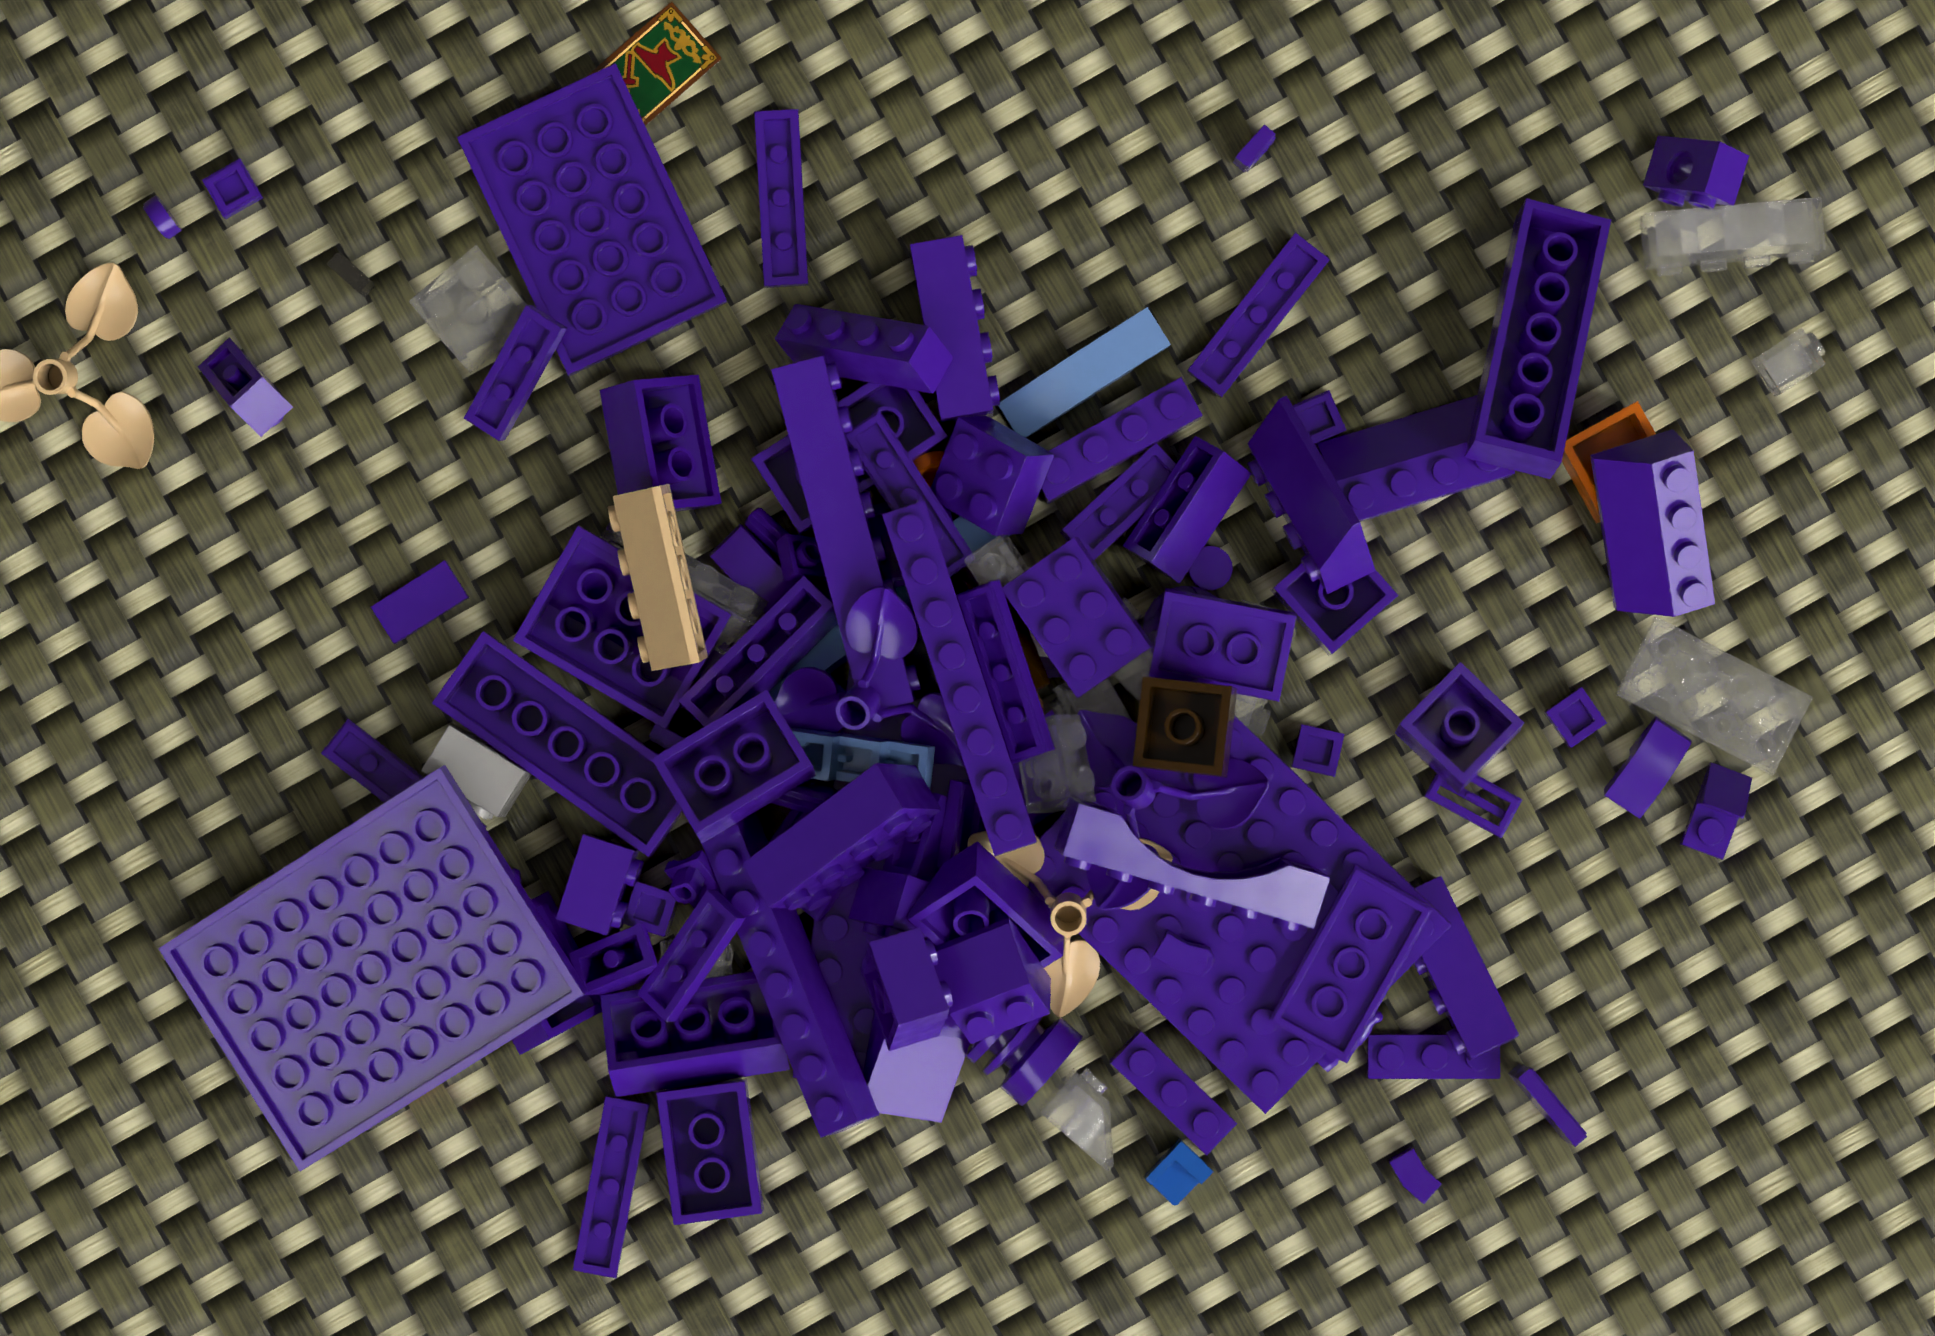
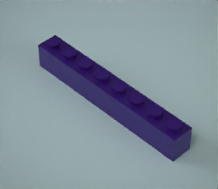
[771,356,921,710]
[882,501,1037,857]
[702,812,879,1138]

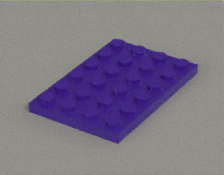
[457,63,728,376]

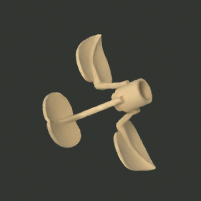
[0,263,154,469]
[968,831,1173,1018]

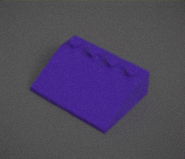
[513,525,732,729]

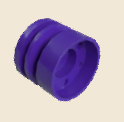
[965,1017,1083,1106]

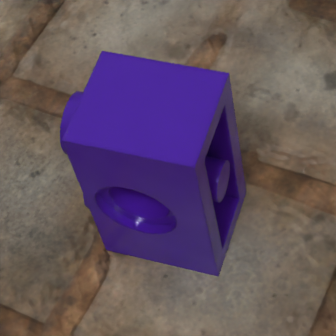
[1643,136,1749,210]

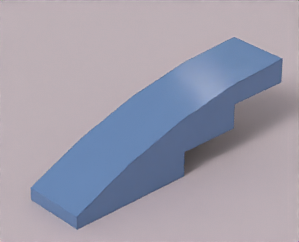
[998,307,1171,438]
[790,727,935,790]

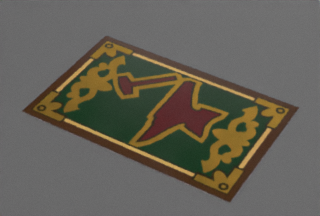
[586,2,722,126]

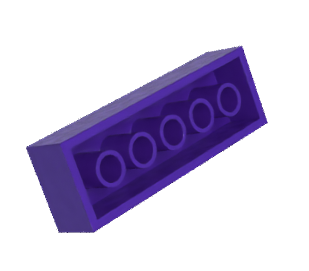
[1464,198,1611,479]
[432,631,683,857]

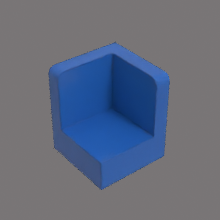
[1143,1138,1213,1205]

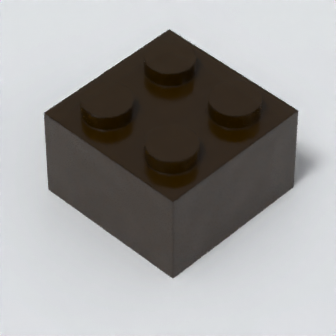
[1133,677,1237,778]

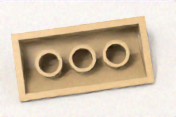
[608,484,708,671]

